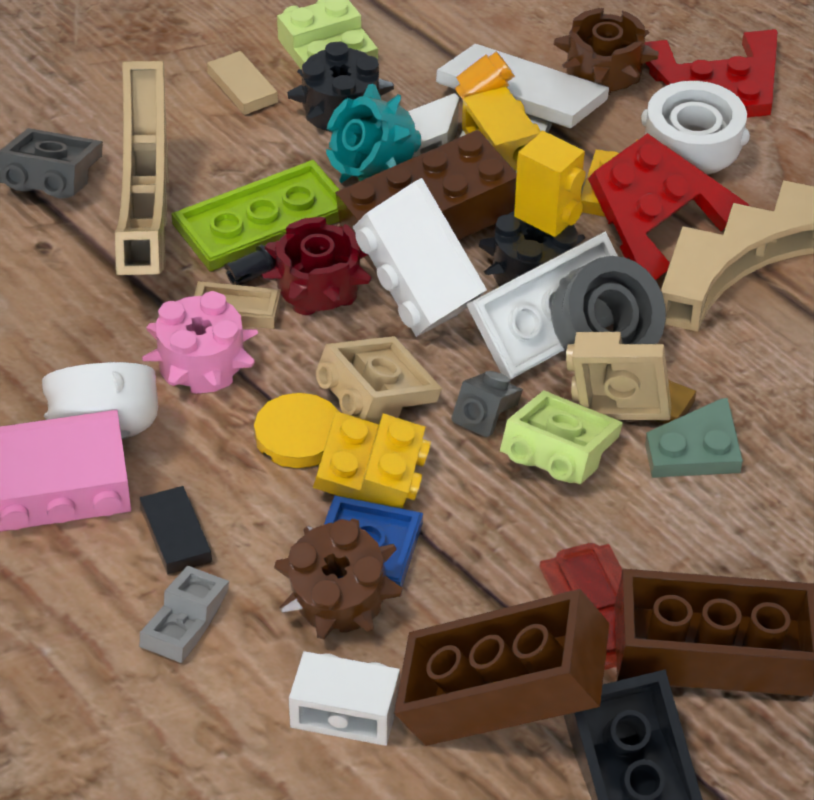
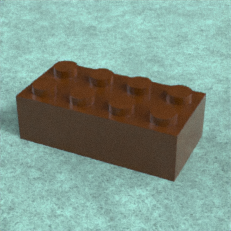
[335,130,517,273]
[615,568,814,697]
[394,589,610,746]

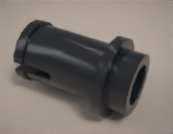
[224,244,276,285]

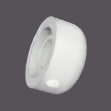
[641,81,750,175]
[42,362,158,439]

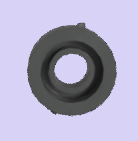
[551,256,666,351]

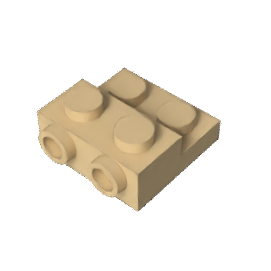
[566,332,672,420]
[316,336,442,424]

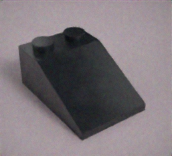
[564,670,703,800]

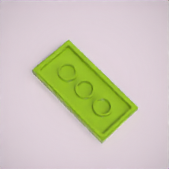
[171,160,340,272]

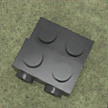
[0,128,103,198]

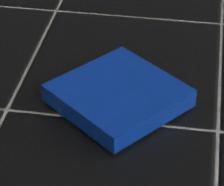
[324,495,423,587]

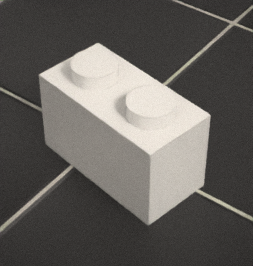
[289,651,400,746]

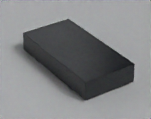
[139,486,212,575]

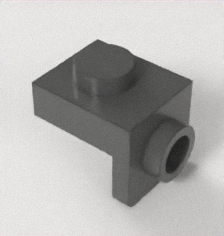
[451,371,523,437]

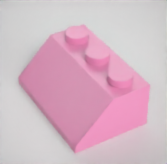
[0,410,131,531]

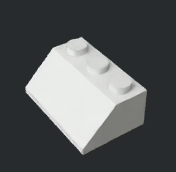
[353,178,487,337]

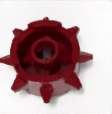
[262,217,372,316]

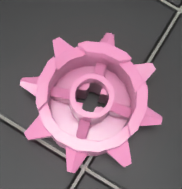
[142,291,258,394]

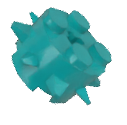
[326,84,421,183]

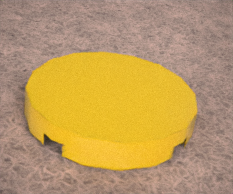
[254,393,339,468]

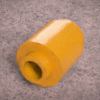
[455,51,515,100]

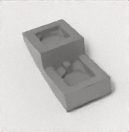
[139,566,229,663]

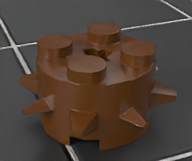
[554,8,659,95]
[274,518,403,639]

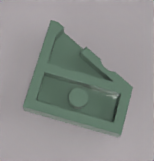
[645,398,743,478]

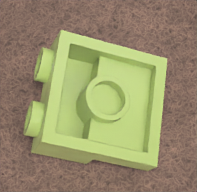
[277,0,378,69]
[500,390,623,485]

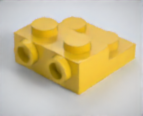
[313,411,431,509]

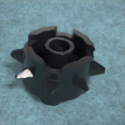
[287,41,394,132]
[479,211,585,287]

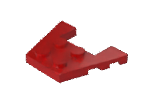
[645,29,778,118]
[588,133,749,281]

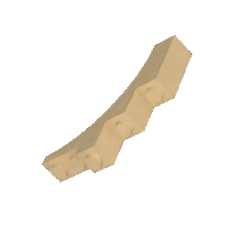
[115,61,169,275]
[661,180,814,332]

